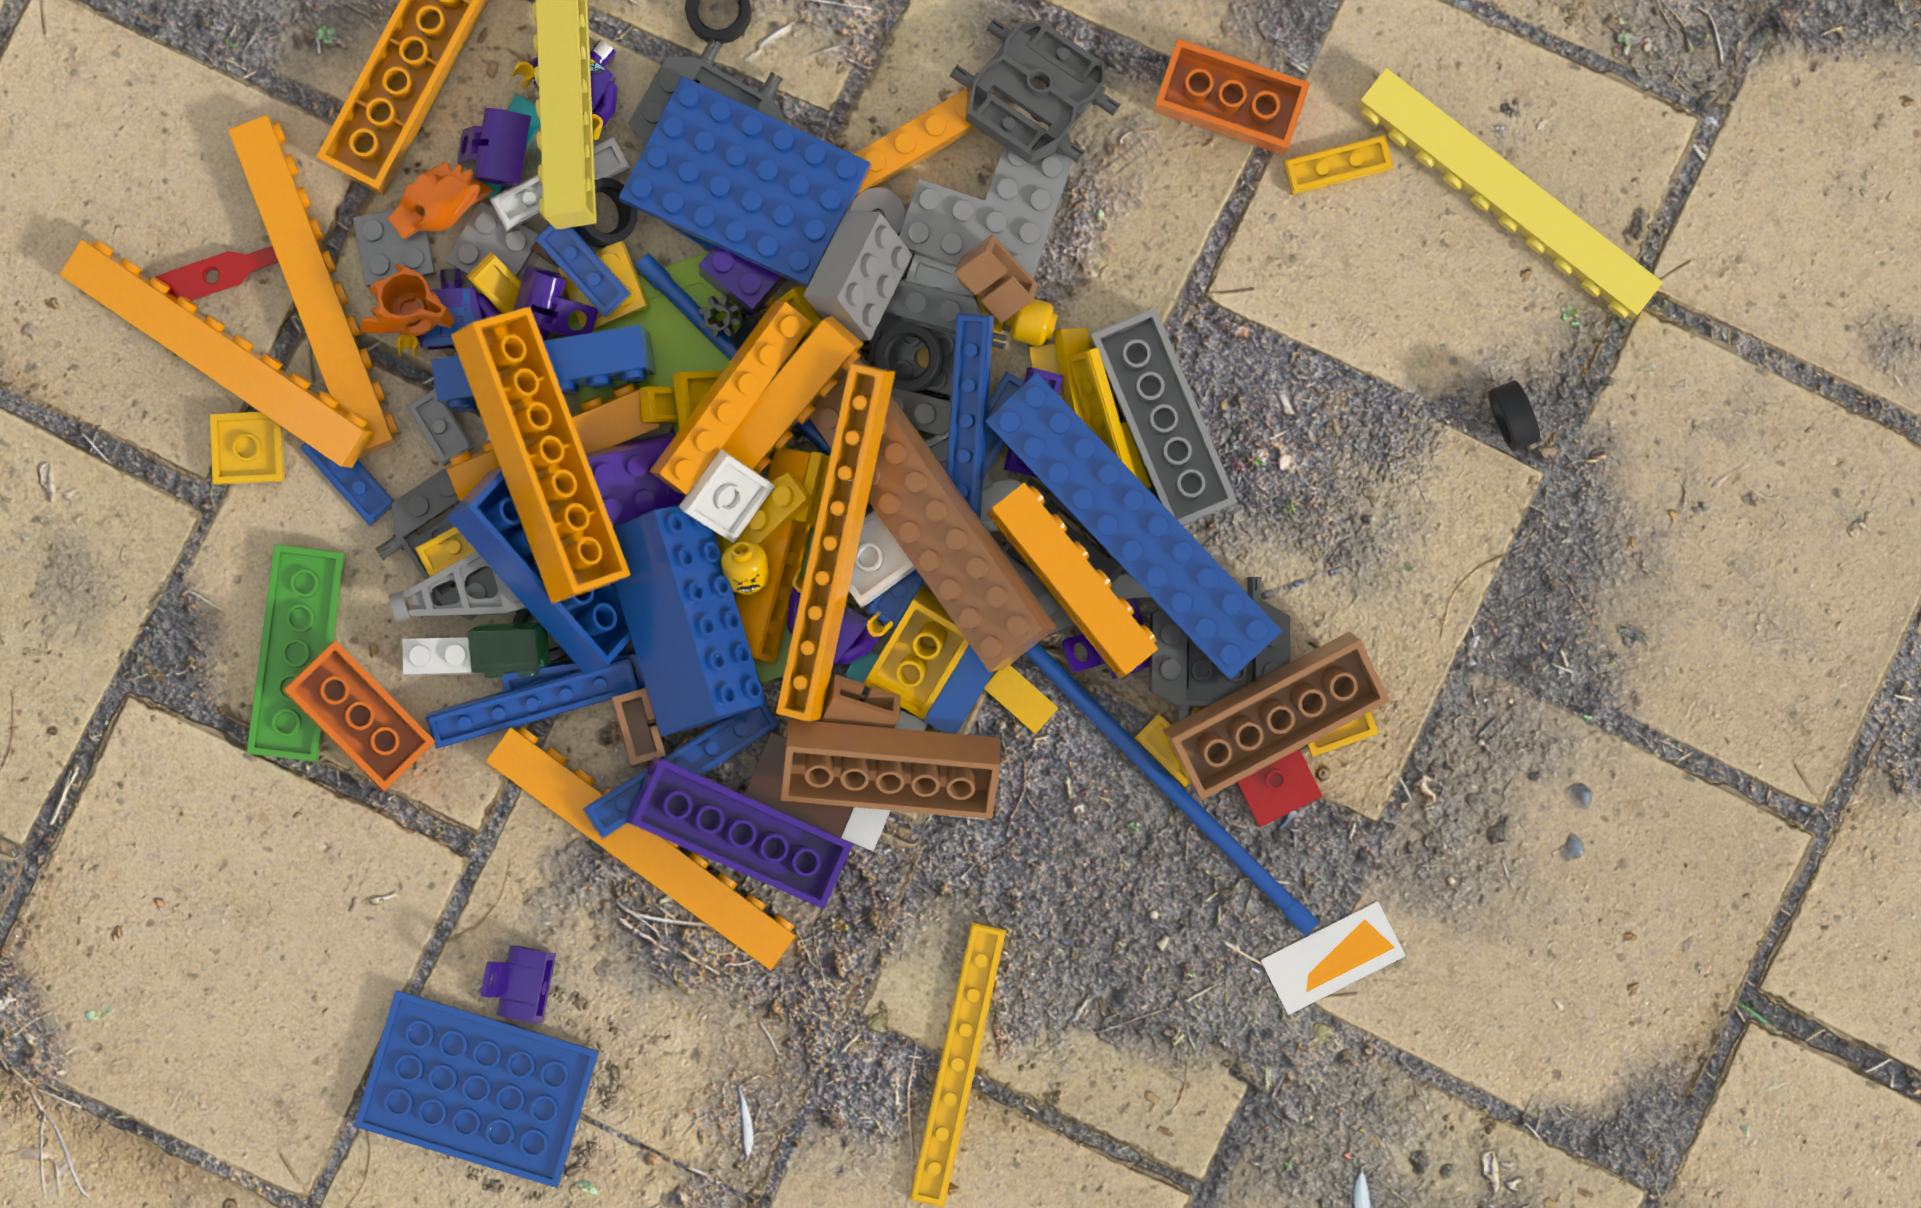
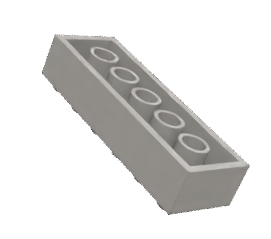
[1090,308,1237,527]

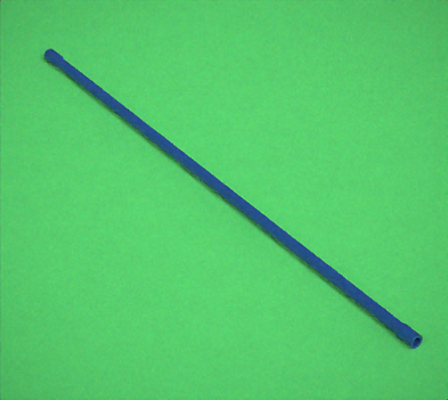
[634,253,1320,936]

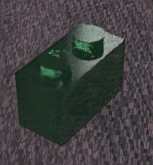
[467,622,550,678]

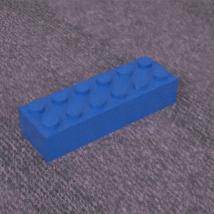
[431,325,656,413]
[447,467,631,675]

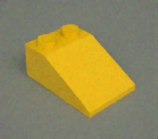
[864,587,969,720]

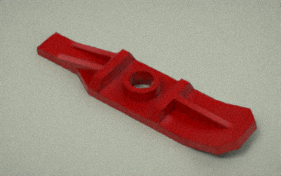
[149,246,279,301]

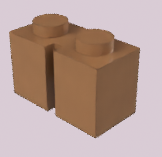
[955,235,1038,323]
[819,674,901,728]
[611,688,666,769]

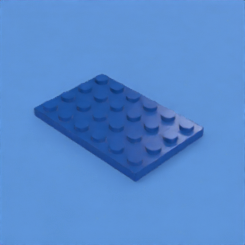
[618,76,871,288]
[354,990,600,1188]

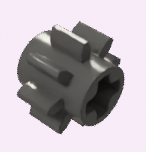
[698,294,744,338]

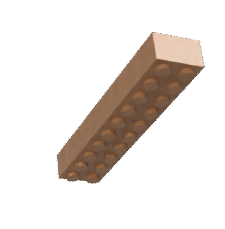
[810,350,1057,672]

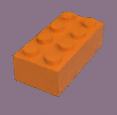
[1153,38,1310,156]
[282,640,436,791]

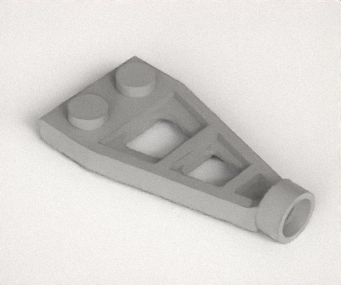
[389,551,527,622]

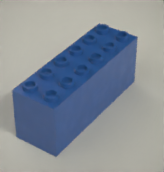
[613,505,767,737]

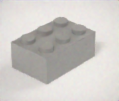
[803,210,912,340]

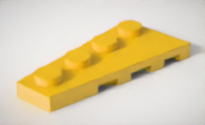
[714,472,813,556]

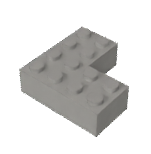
[899,146,1073,279]

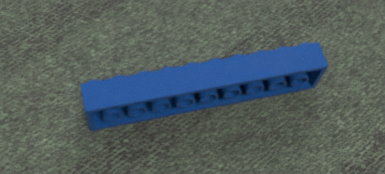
[985,372,1283,680]

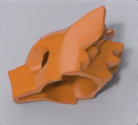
[387,162,493,239]
[360,264,455,336]

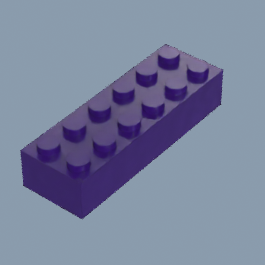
[625,756,853,909]

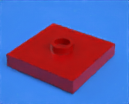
[1237,749,1322,827]

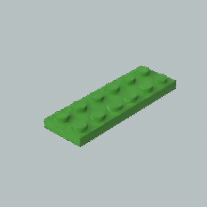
[247,544,346,762]

